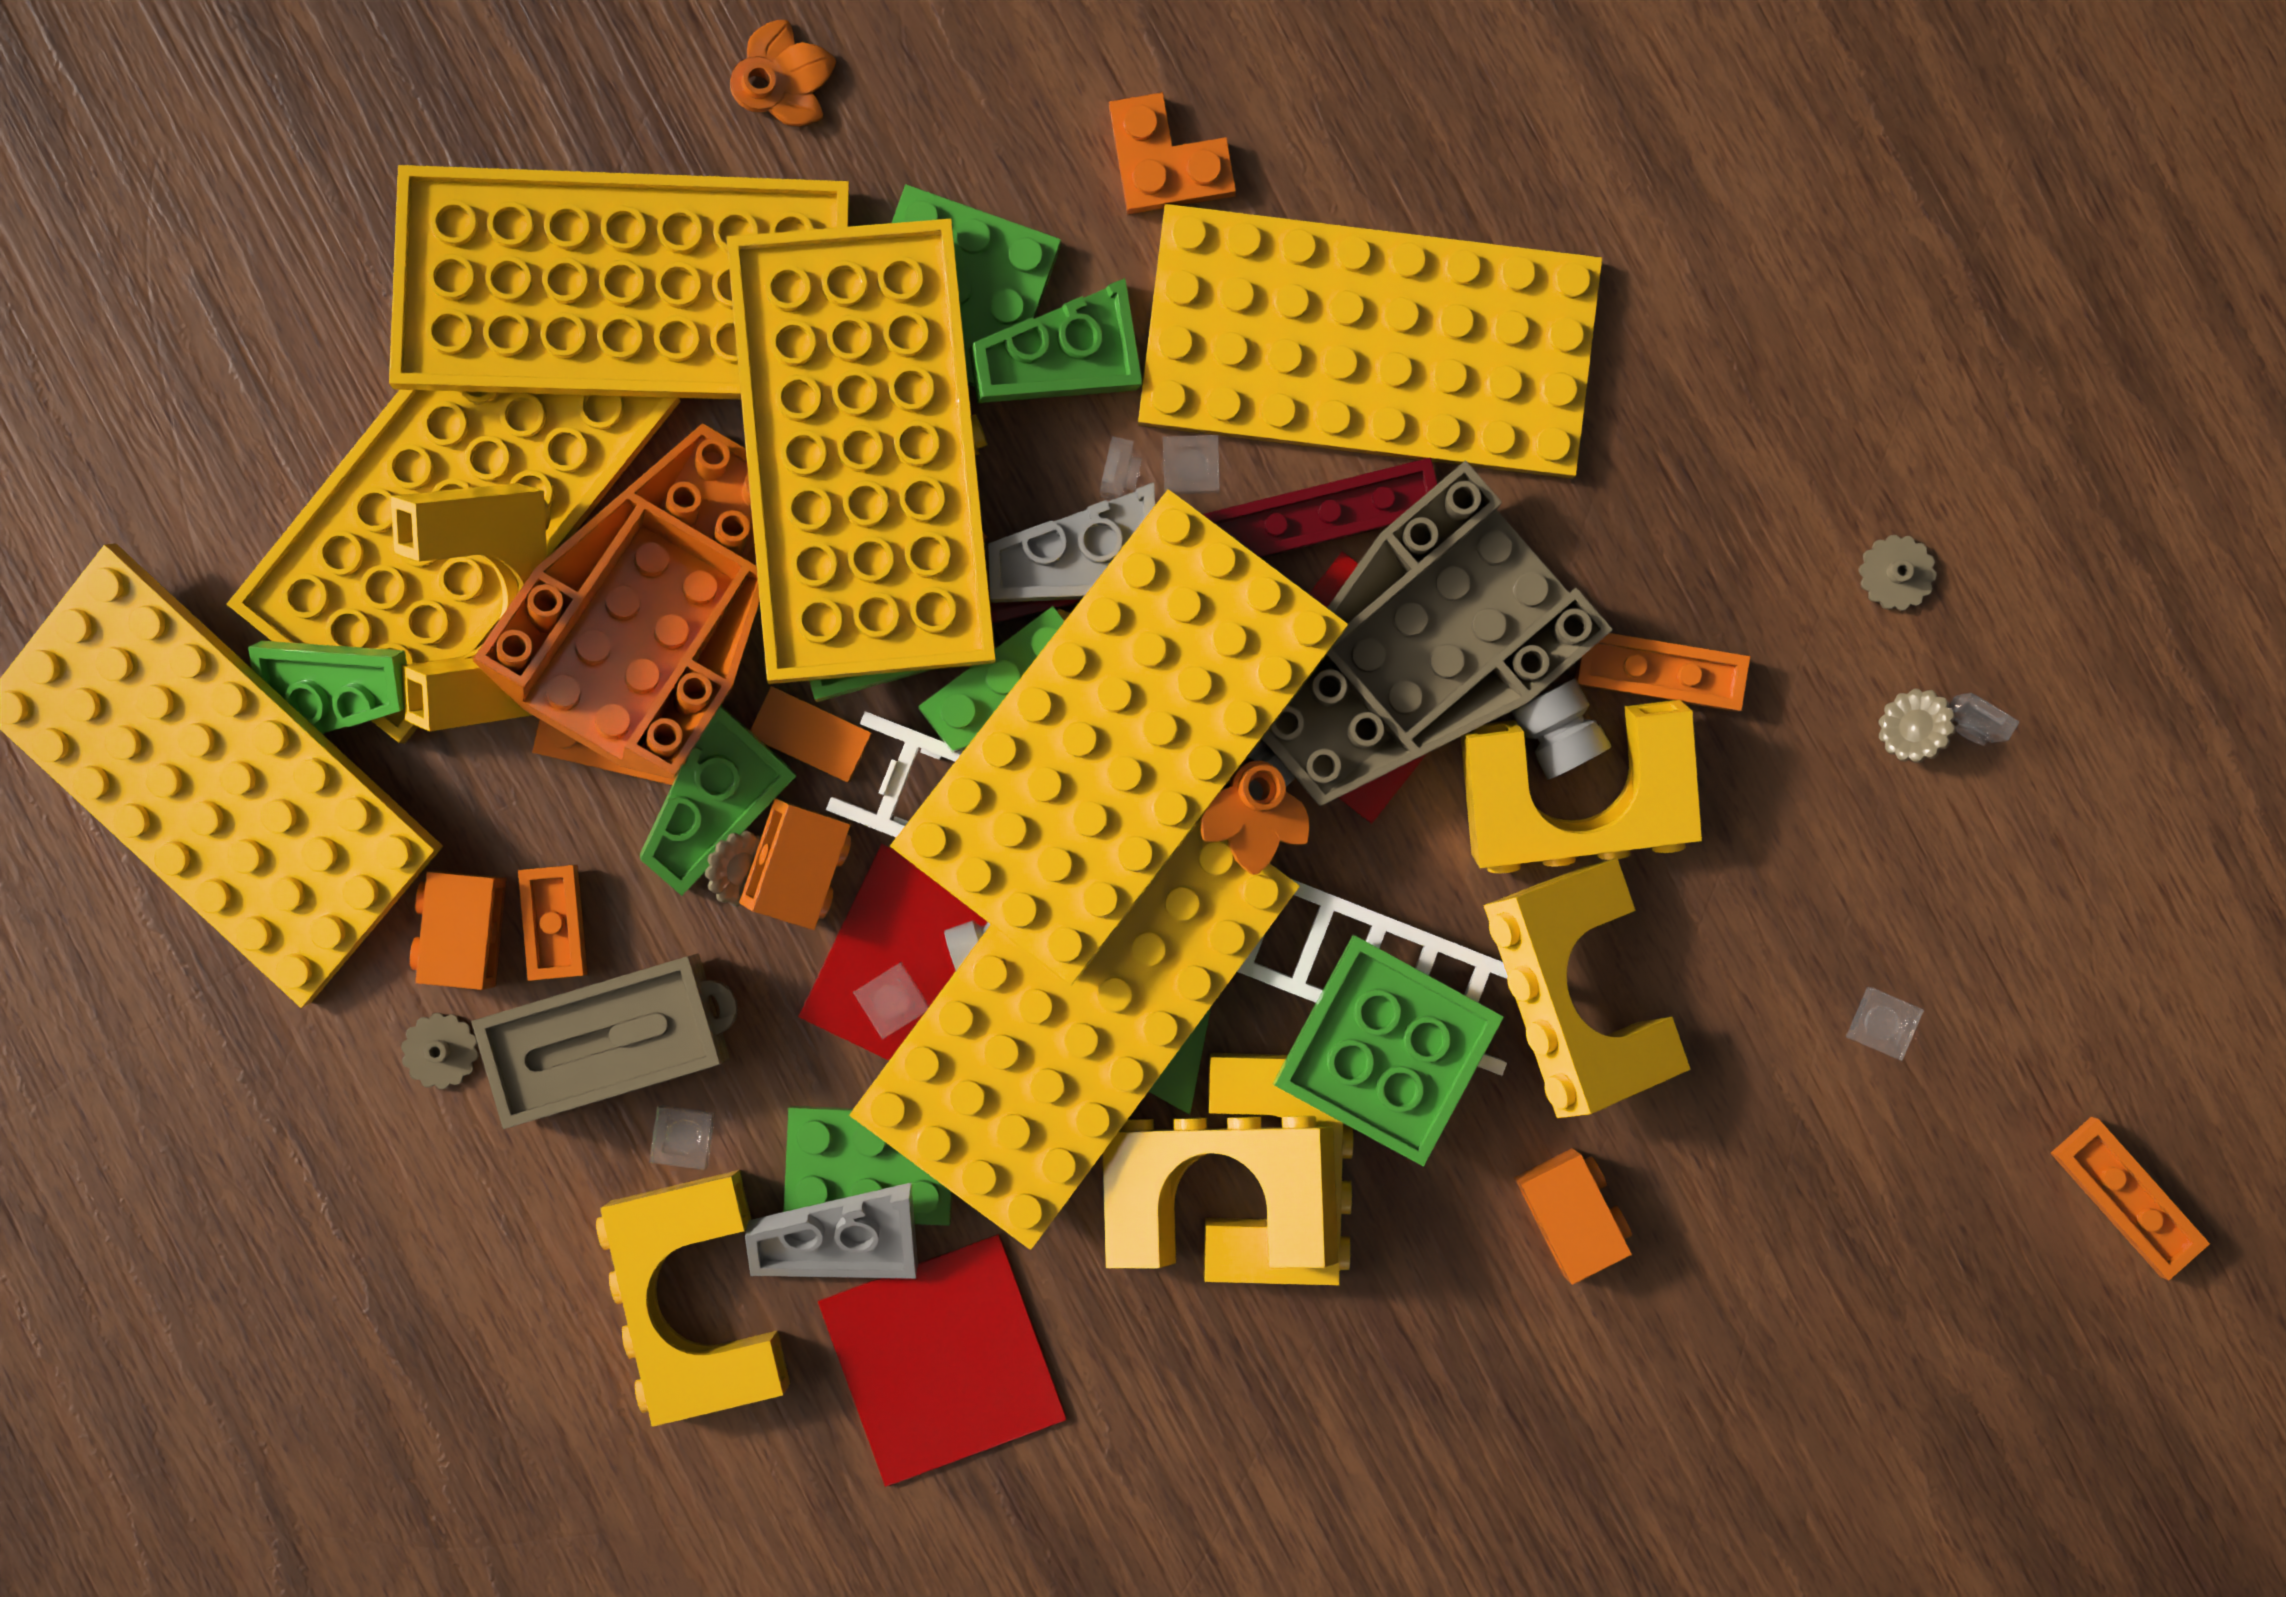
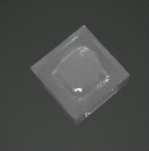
[1163,435,1220,494]
[1100,436,1142,500]
[1949,693,2019,746]
[853,962,930,1039]
[1846,987,1924,1061]
[649,1105,715,1170]

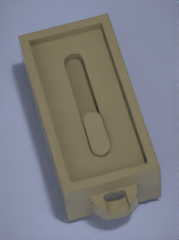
[471,953,738,1129]

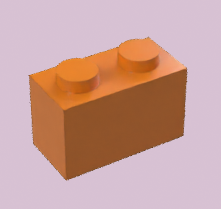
[739,798,851,930]
[410,871,507,990]
[1514,1148,1632,1285]

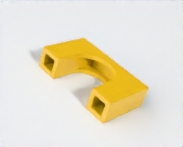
[391,483,550,731]
[1461,700,1702,873]
[1483,858,1691,1118]
[1203,1053,1353,1285]
[1103,1116,1338,1268]
[596,1170,790,1427]

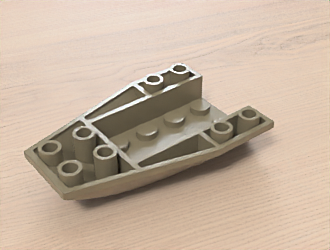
[1262,460,1613,806]

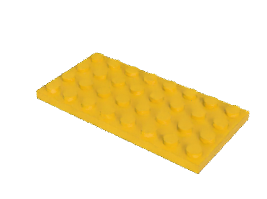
[389,165,849,400]
[1138,204,1602,479]
[726,219,995,684]
[227,390,681,744]
[890,489,1348,986]
[0,543,443,1008]
[849,819,1300,1250]

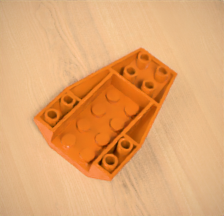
[473,423,760,779]

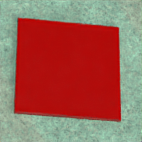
[798,843,987,1061]
[817,1233,1067,1487]

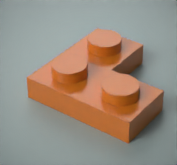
[1109,92,1236,215]

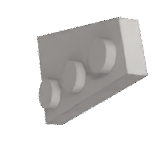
[988,482,1155,603]
[745,1183,918,1279]

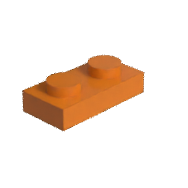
[518,865,588,981]

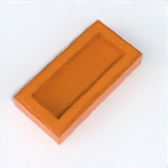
[750,686,873,783]

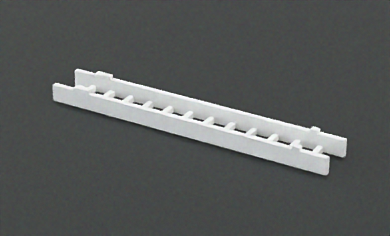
[826,711,1508,1076]

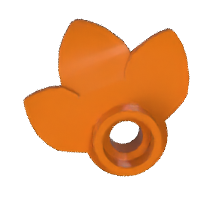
[730,20,836,126]
[1200,761,1309,875]

